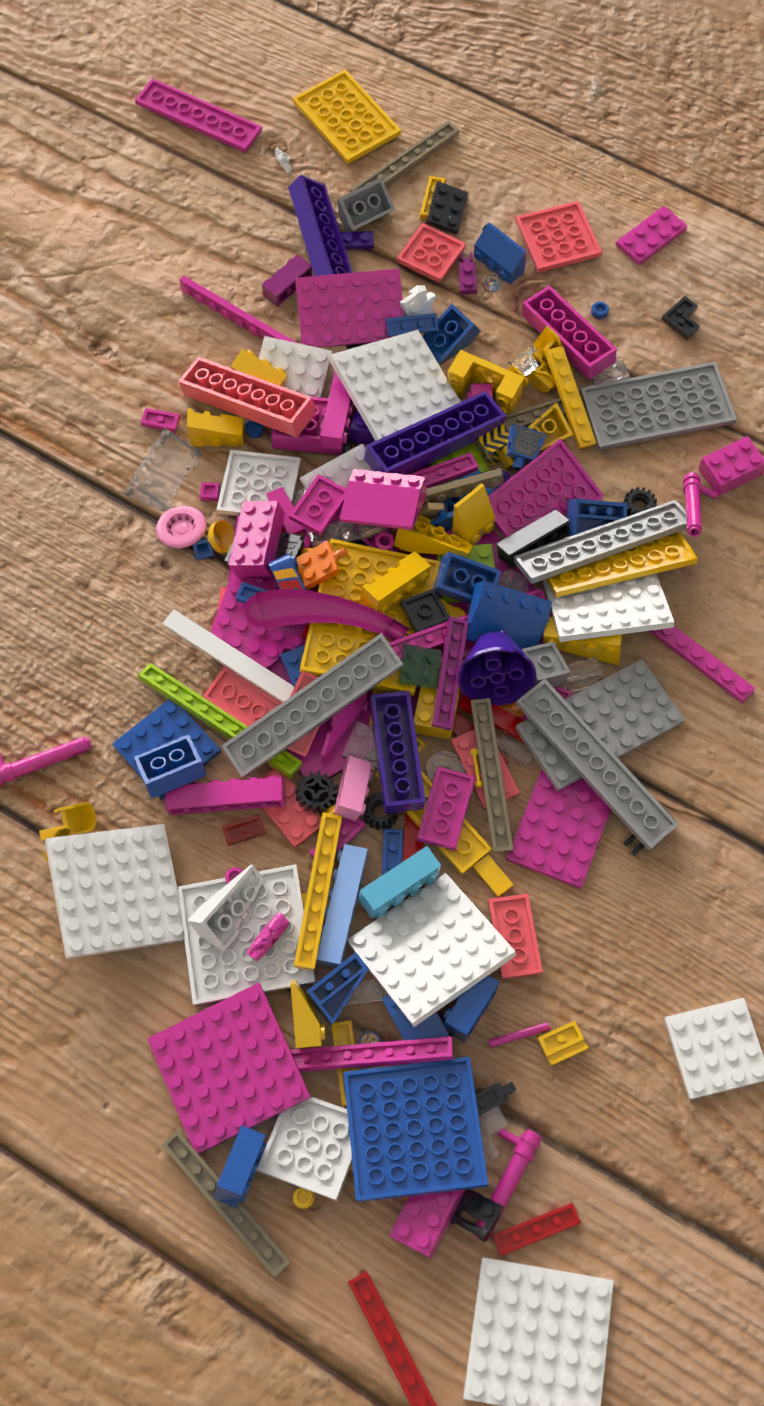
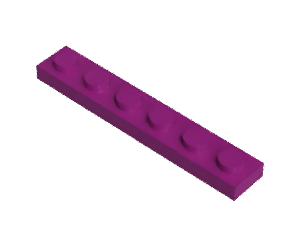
[431,616,469,731]

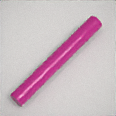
[488,1022,550,1048]

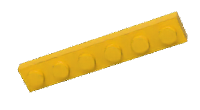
[545,346,597,450]

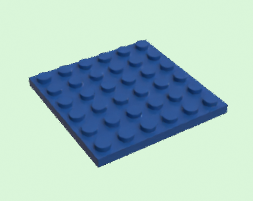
[343,1057,488,1203]

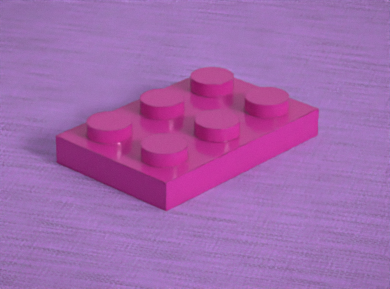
[289,474,346,536]

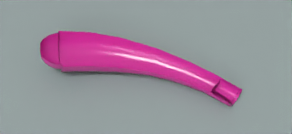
[243,589,409,641]

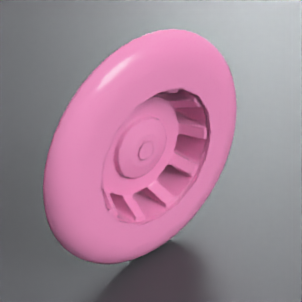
[156,506,207,548]

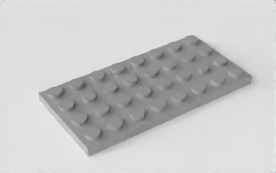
[580,361,737,450]
[515,659,685,792]

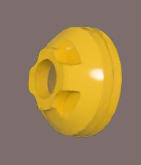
[207,520,235,554]

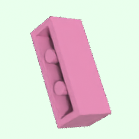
[333,756,373,821]

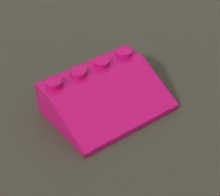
[271,397,344,455]
[340,469,427,530]

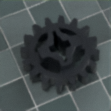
[295,771,338,813]

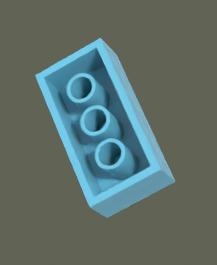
[358,846,441,919]

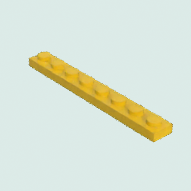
[293,812,342,971]

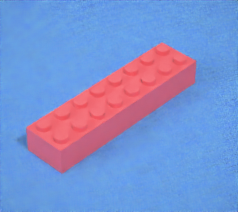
[178,357,317,438]

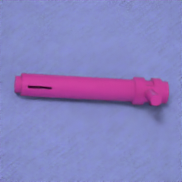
[683,472,718,537]
[0,737,93,786]
[473,1128,542,1238]

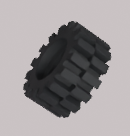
[623,487,657,517]
[363,792,399,831]

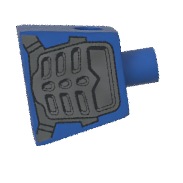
[506,423,547,470]

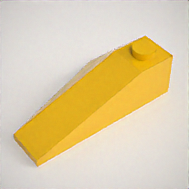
[393,515,473,557]

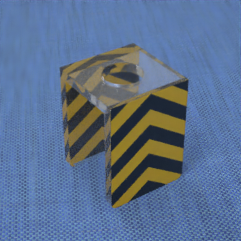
[476,424,509,467]

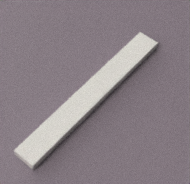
[162,610,294,703]

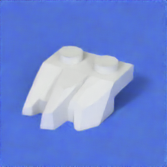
[400,285,437,316]

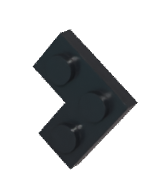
[661,296,700,340]

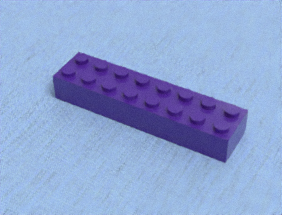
[288,174,353,276]
[364,391,506,475]

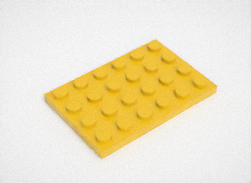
[293,69,401,164]

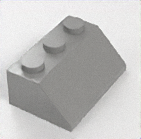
[337,178,395,232]

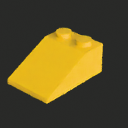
[452,483,495,545]
[291,979,326,1048]

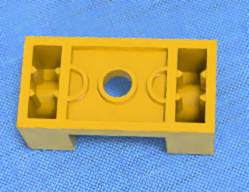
[447,350,524,415]

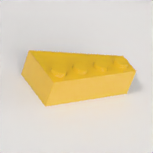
[498,403,573,469]
[359,551,431,614]
[543,617,623,666]

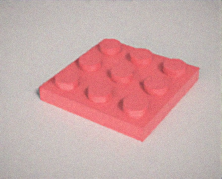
[397,223,466,283]

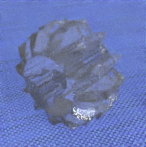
[497,569,529,593]

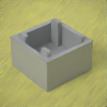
[522,641,571,691]

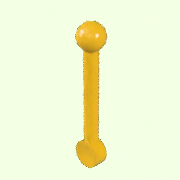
[470,748,483,788]

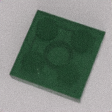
[399,644,442,689]

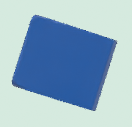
[193,538,214,560]

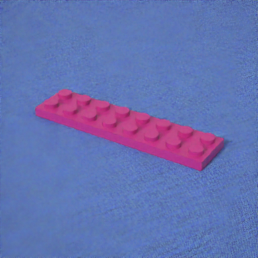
[135,78,262,153]

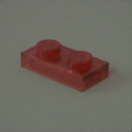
[222,814,266,846]

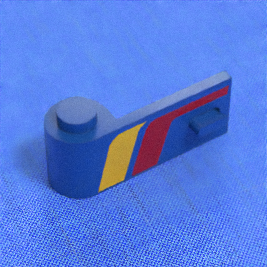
[268,553,306,590]

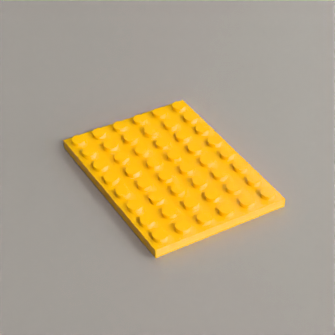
[299,538,440,696]

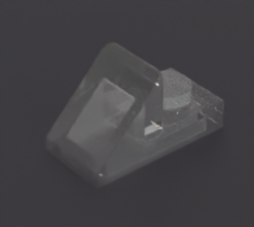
[508,345,538,376]

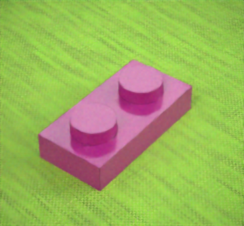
[140,408,180,433]

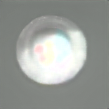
[483,275,500,292]

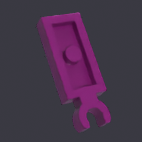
[458,253,477,295]

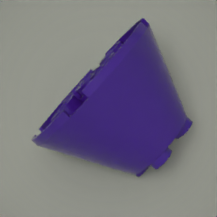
[458,630,537,706]

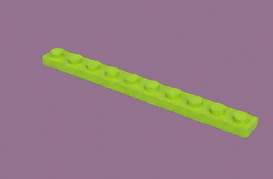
[138,663,302,779]

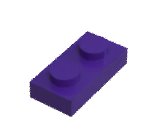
[340,231,374,250]

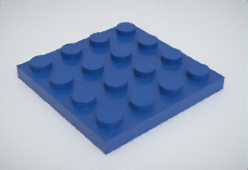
[112,699,221,800]

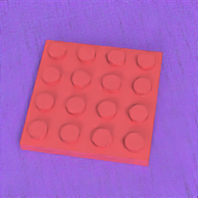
[515,201,602,273]

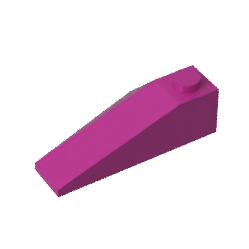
[321,692,370,763]

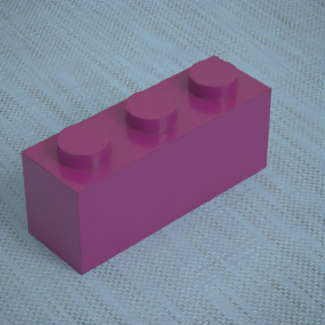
[262,254,313,307]

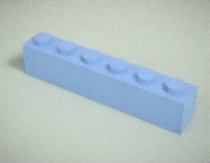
[316,844,368,968]

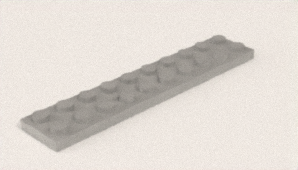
[514,500,687,584]
[222,633,404,778]
[515,679,679,851]

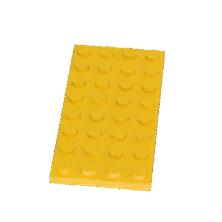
[546,531,698,598]

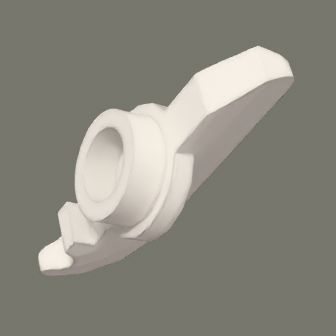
[275,147,291,174]

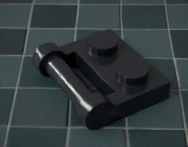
[450,1189,504,1242]

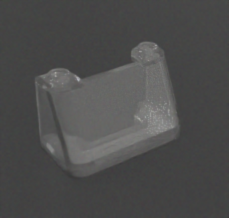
[123,428,201,512]

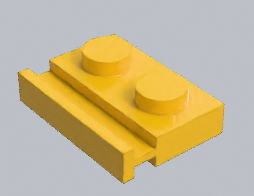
[537,1021,589,1067]

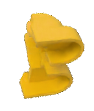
[508,326,562,392]
[39,802,96,862]

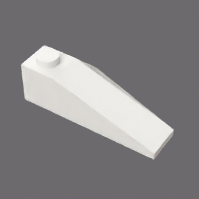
[188,865,264,952]

